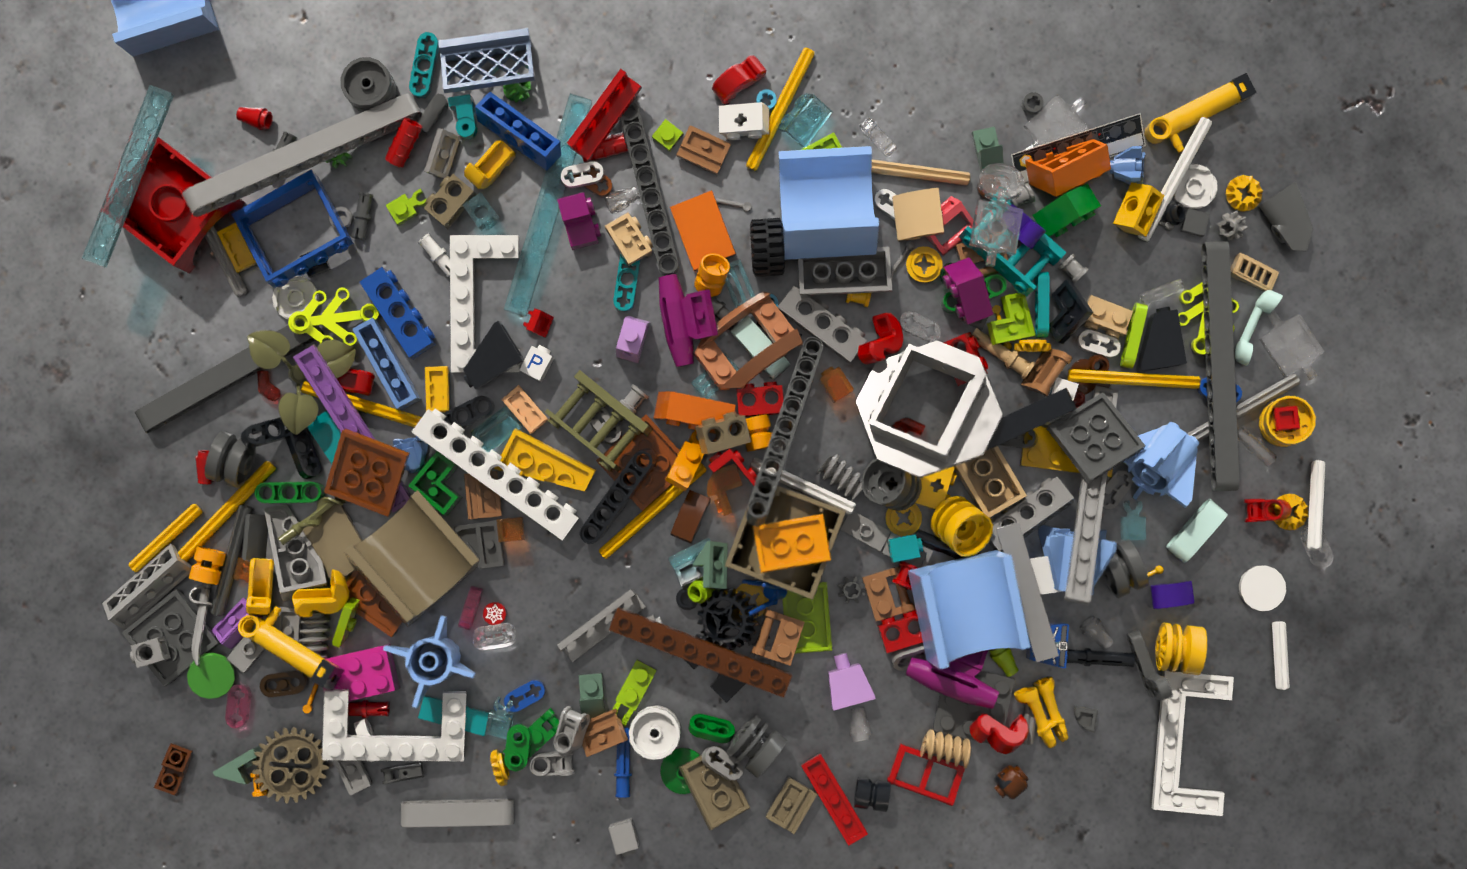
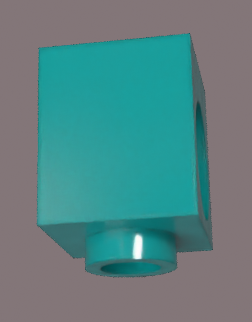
[887,534,923,562]

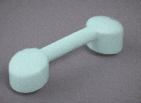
[1234,290,1283,366]

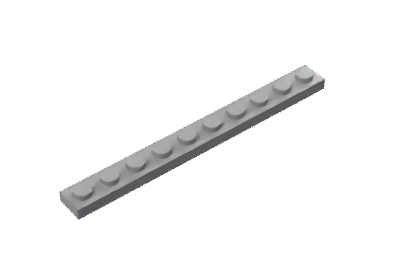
[1064,386,1118,605]

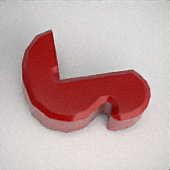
[712,55,767,105]
[858,313,904,365]
[336,369,375,396]
[969,714,1029,754]

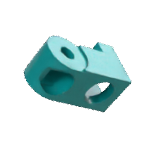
[448,94,478,140]

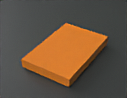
[670,190,737,271]

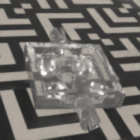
[1023,94,1088,150]
[969,188,1023,267]
[1259,310,1325,380]

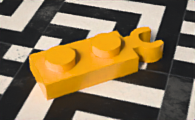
[665,430,704,491]

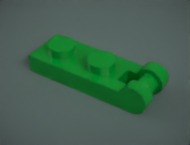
[503,708,559,764]

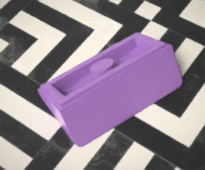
[211,597,263,649]

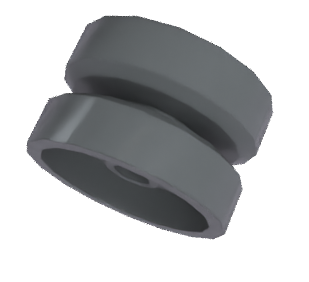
[341,57,397,113]
[205,431,256,488]
[1103,539,1149,598]

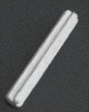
[1307,460,1325,550]

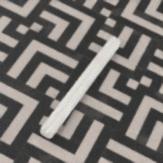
[1138,117,1212,242]

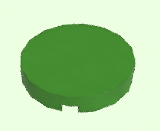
[187,653,235,699]

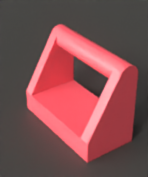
[925,196,977,256]

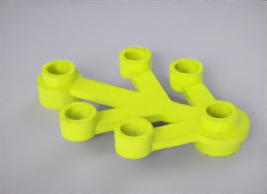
[1178,282,1239,355]
[288,287,379,346]

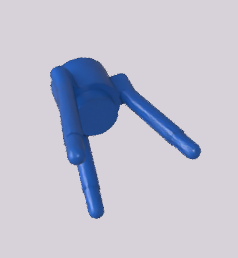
[742,579,787,615]

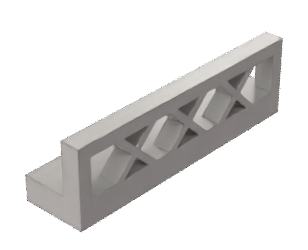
[102,544,191,630]
[557,588,646,662]

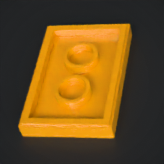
[753,514,831,573]

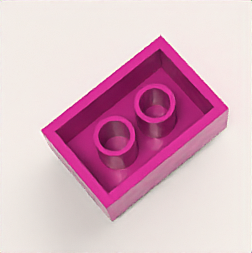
[323,644,400,701]

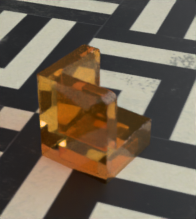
[497,517,525,542]

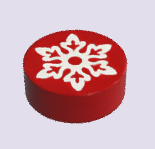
[483,602,507,625]

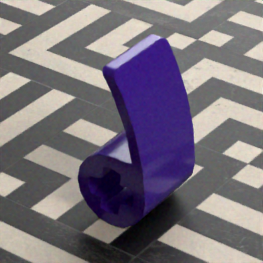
[998,204,1046,249]
[1150,581,1195,609]

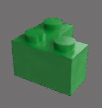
[1032,183,1101,238]
[408,451,462,515]

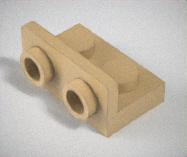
[605,212,653,266]
[1084,295,1133,339]

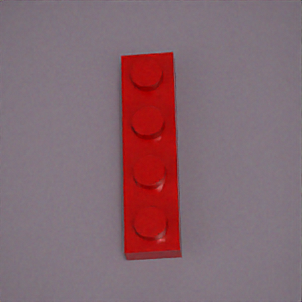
[801,753,868,846]

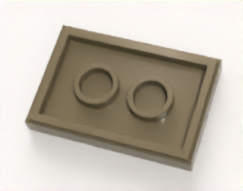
[303,504,363,580]
[679,746,750,830]

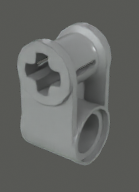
[554,706,590,753]
[530,751,575,776]

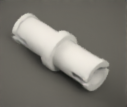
[418,233,450,277]

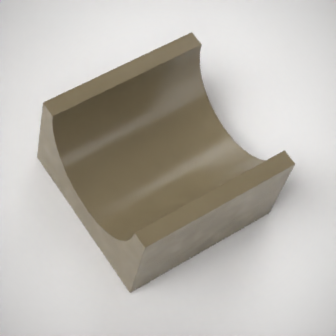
[725,486,846,599]
[345,490,479,627]

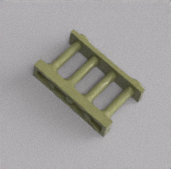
[545,370,653,472]

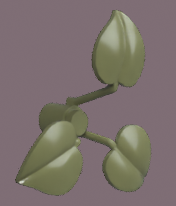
[247,330,356,435]

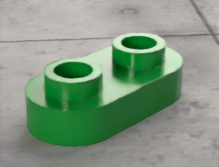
[688,714,735,744]
[504,724,531,771]

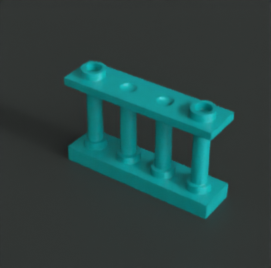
[958,192,1067,297]

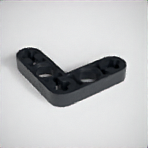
[241,417,321,479]

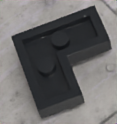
[1049,279,1094,344]

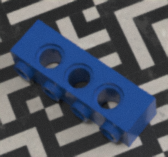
[475,92,561,171]
[360,267,436,360]

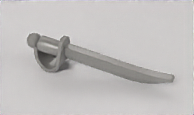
[189,583,213,666]

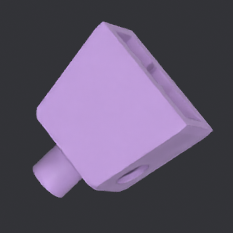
[616,316,650,363]
[828,653,876,711]

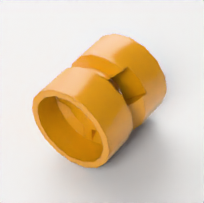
[694,253,730,297]
[745,414,772,452]
[189,546,226,585]

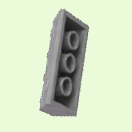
[797,247,892,295]

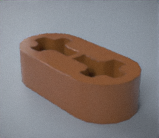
[573,163,613,197]

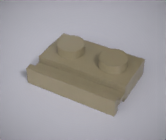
[765,776,817,834]

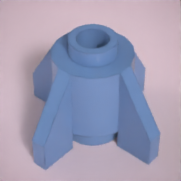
[1110,146,1145,185]
[392,436,429,473]

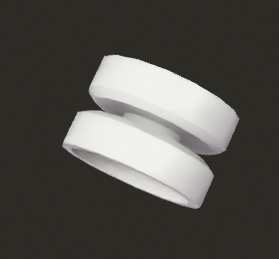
[629,705,681,760]

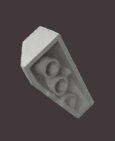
[264,504,327,602]

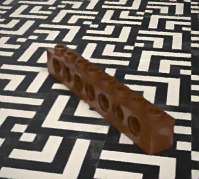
[609,607,792,698]

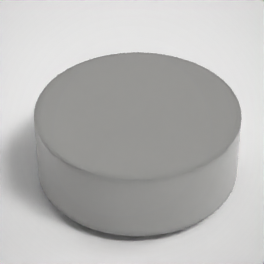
[329,206,353,229]

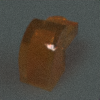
[707,464,743,516]

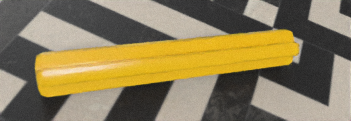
[128,504,203,572]

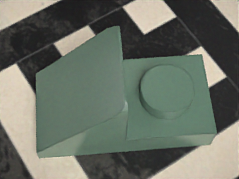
[972,126,1004,177]
[693,541,728,590]
[579,673,605,719]
[213,746,261,784]

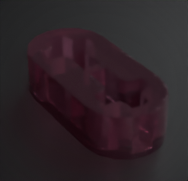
[458,586,483,630]
[225,684,251,728]

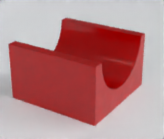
[101,137,246,274]

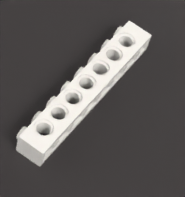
[412,408,579,540]

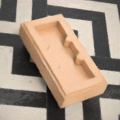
[501,385,548,434]

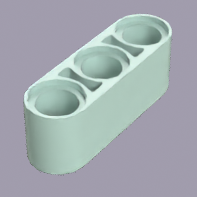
[730,316,791,380]
[1166,499,1228,563]

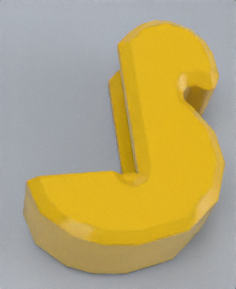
[464,140,516,189]
[246,558,274,615]
[292,569,349,617]

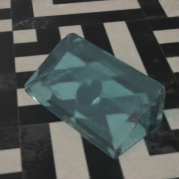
[471,406,523,452]

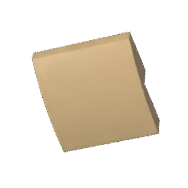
[892,187,944,241]

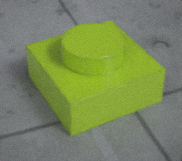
[652,119,683,152]

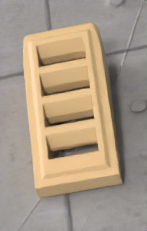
[1230,253,1279,291]

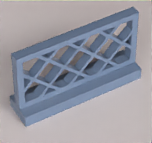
[438,28,535,94]

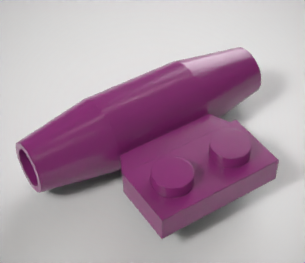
[659,274,718,367]
[905,650,999,709]

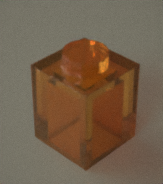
[819,366,854,403]

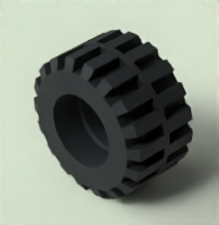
[750,218,785,277]

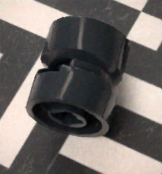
[854,777,891,812]

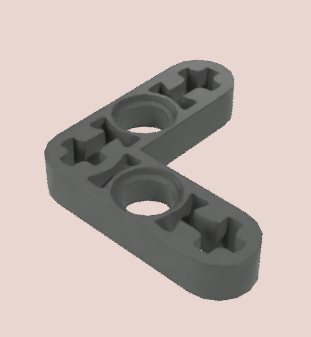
[1127,630,1173,701]

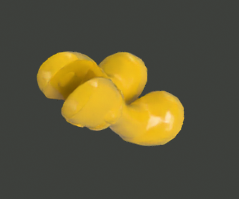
[1014,676,1068,748]

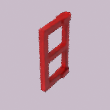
[887,744,965,806]

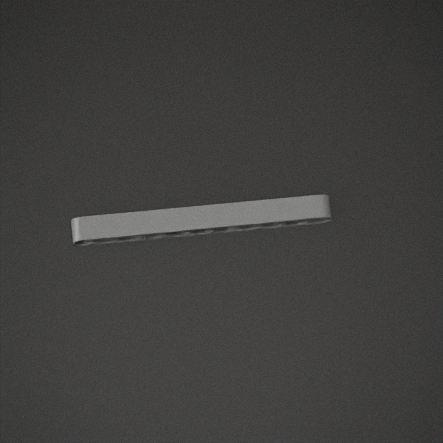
[182,93,422,217]

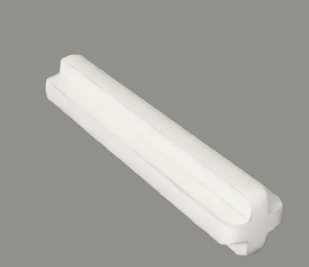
[1272,621,1290,690]

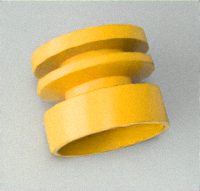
[1258,396,1316,447]
[931,496,993,557]
[1155,622,1207,675]

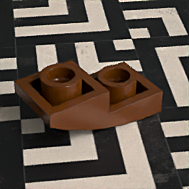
[671,490,711,544]
[154,743,193,796]

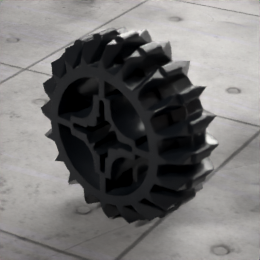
[697,587,759,650]

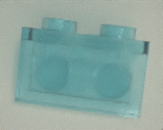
[779,93,833,147]

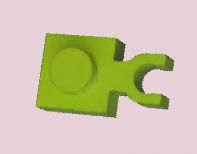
[386,189,427,226]

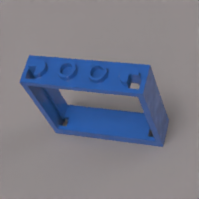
[232,170,354,288]

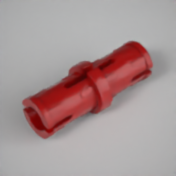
[348,700,390,718]

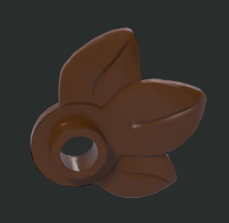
[1070,354,1111,396]

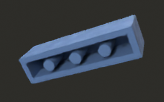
[353,318,422,411]

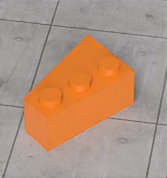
[1025,139,1111,197]
[653,391,736,434]

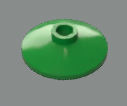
[660,748,700,794]

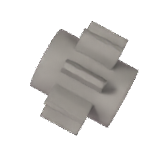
[1217,211,1248,241]

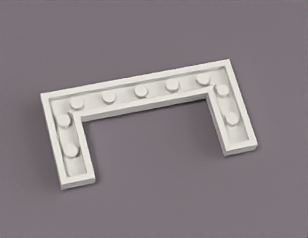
[450,235,520,372]
[1151,670,1234,816]
[322,689,466,761]

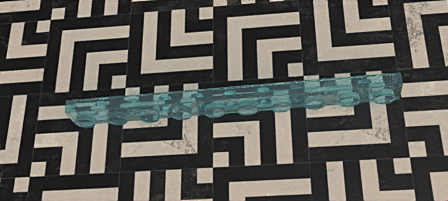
[504,94,592,317]

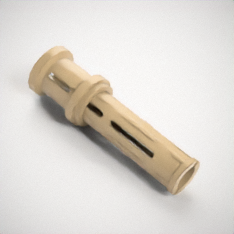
[972,328,1035,380]

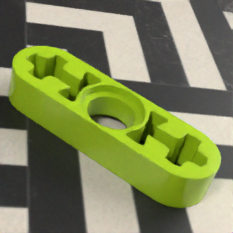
[1120,302,1148,369]

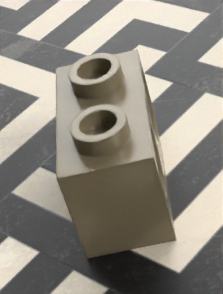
[424,174,477,229]
[695,412,751,454]

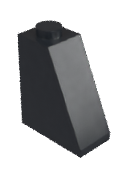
[1136,307,1187,373]
[463,321,525,389]

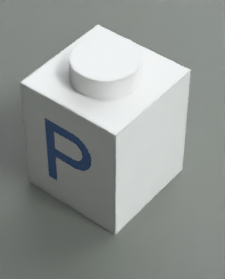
[519,345,554,382]

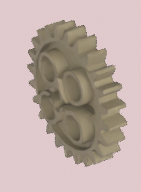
[251,727,329,804]

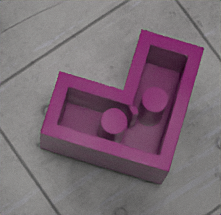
[557,192,601,250]
[943,257,994,324]

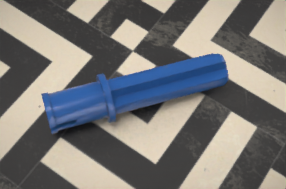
[614,727,632,798]

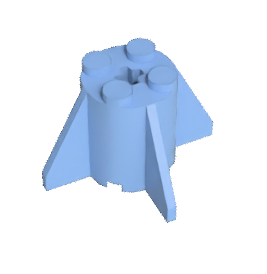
[1124,422,1199,508]
[1038,525,1117,595]
[383,616,476,708]

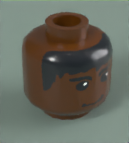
[994,765,1029,800]

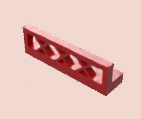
[567,69,642,162]

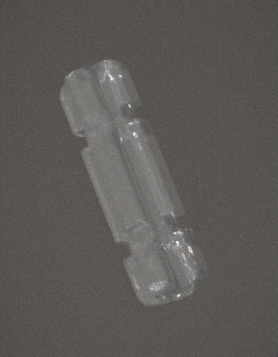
[1139,279,1184,305]

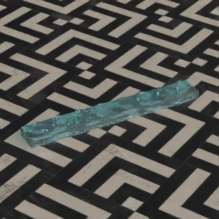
[82,85,174,268]

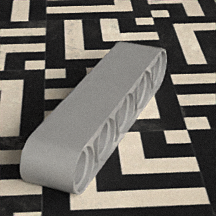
[401,799,514,827]

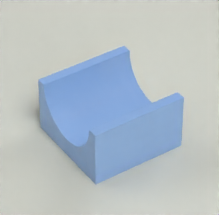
[111,0,219,57]
[779,146,879,260]
[908,550,1030,669]

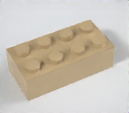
[937,438,1027,518]

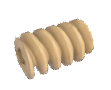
[920,729,971,769]

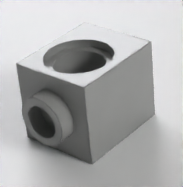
[130,636,171,668]
[609,818,640,856]

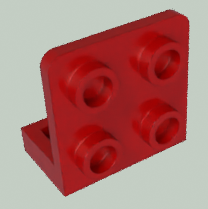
[708,449,758,487]

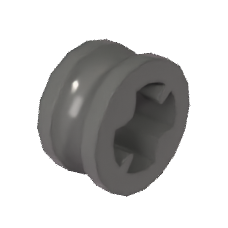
[1022,92,1044,115]

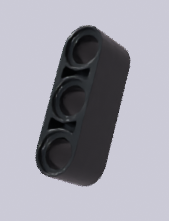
[434,396,495,437]

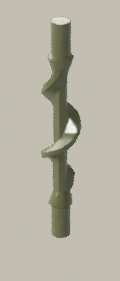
[278,497,346,545]

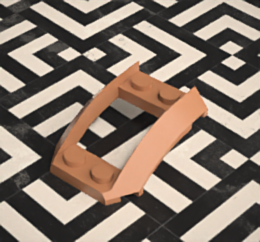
[694,291,803,390]

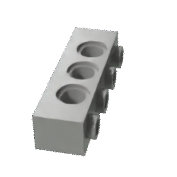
[778,286,867,364]
[989,476,1074,552]

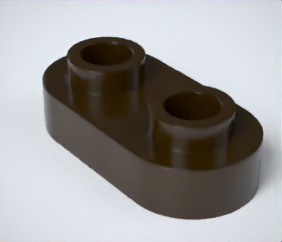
[260,671,308,697]

